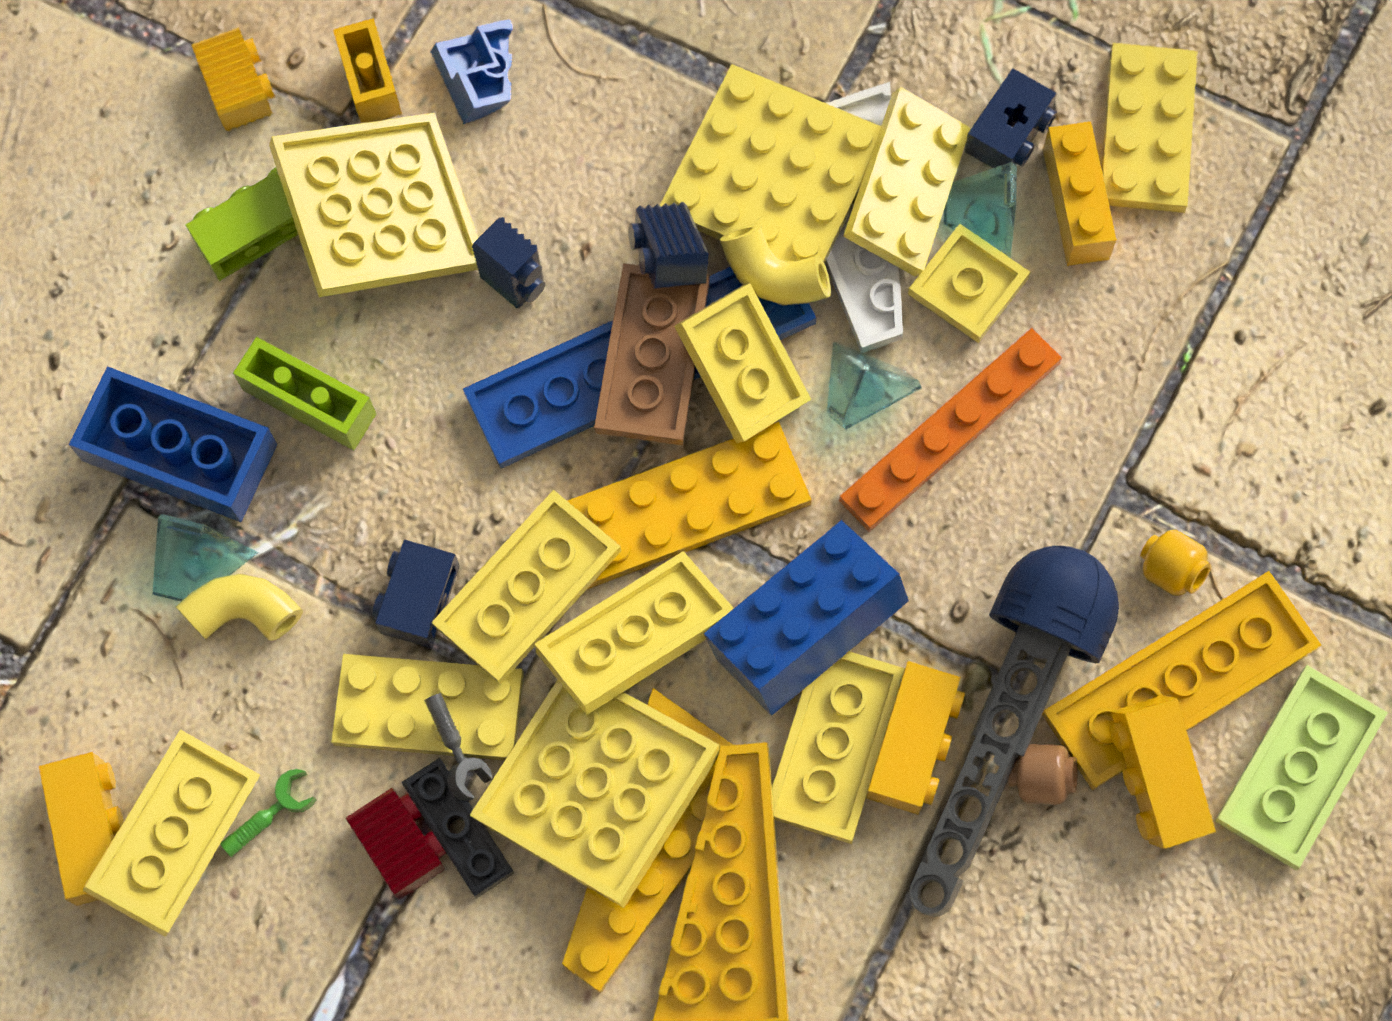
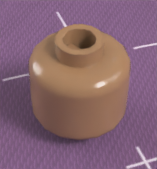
[1008,744,1078,804]

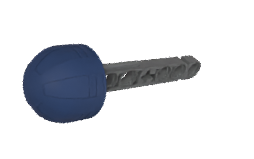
[909,546,1119,917]

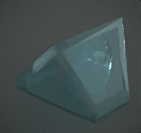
[944,162,1017,258]
[827,342,922,430]
[152,514,259,602]

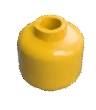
[1140,530,1211,596]

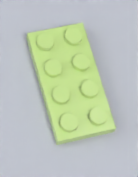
[1215,665,1388,870]

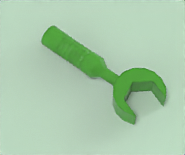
[220,769,317,857]

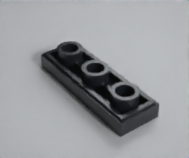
[401,757,514,899]

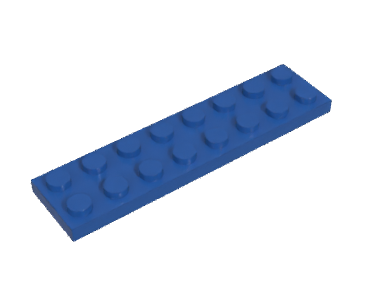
[463,267,817,469]

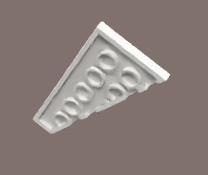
[825,82,903,354]

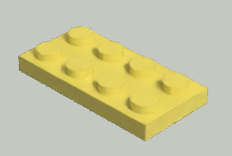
[1102,43,1197,213]
[843,87,971,276]
[431,490,622,684]
[534,551,734,715]
[772,651,905,844]
[331,654,524,761]
[83,730,260,937]

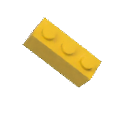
[1043,121,1117,266]
[866,661,965,815]
[1110,695,1216,849]
[38,752,124,906]

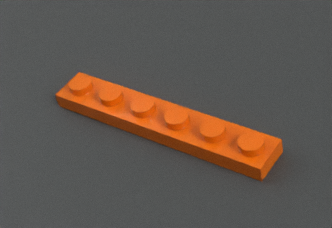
[839,328,1062,532]

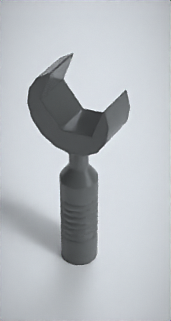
[424,693,493,802]

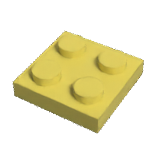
[908,224,1030,343]

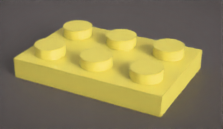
[674,283,811,443]

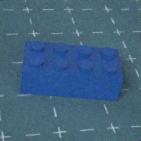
[69,366,278,522]
[703,520,909,716]

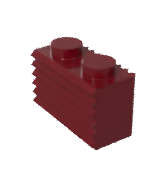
[345,787,447,900]

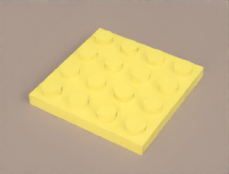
[660,64,882,264]
[269,113,478,297]
[470,679,720,908]

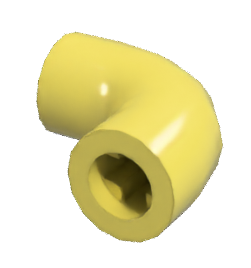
[720,224,831,305]
[176,574,303,641]

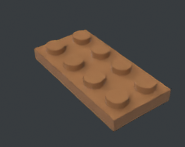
[594,263,710,446]

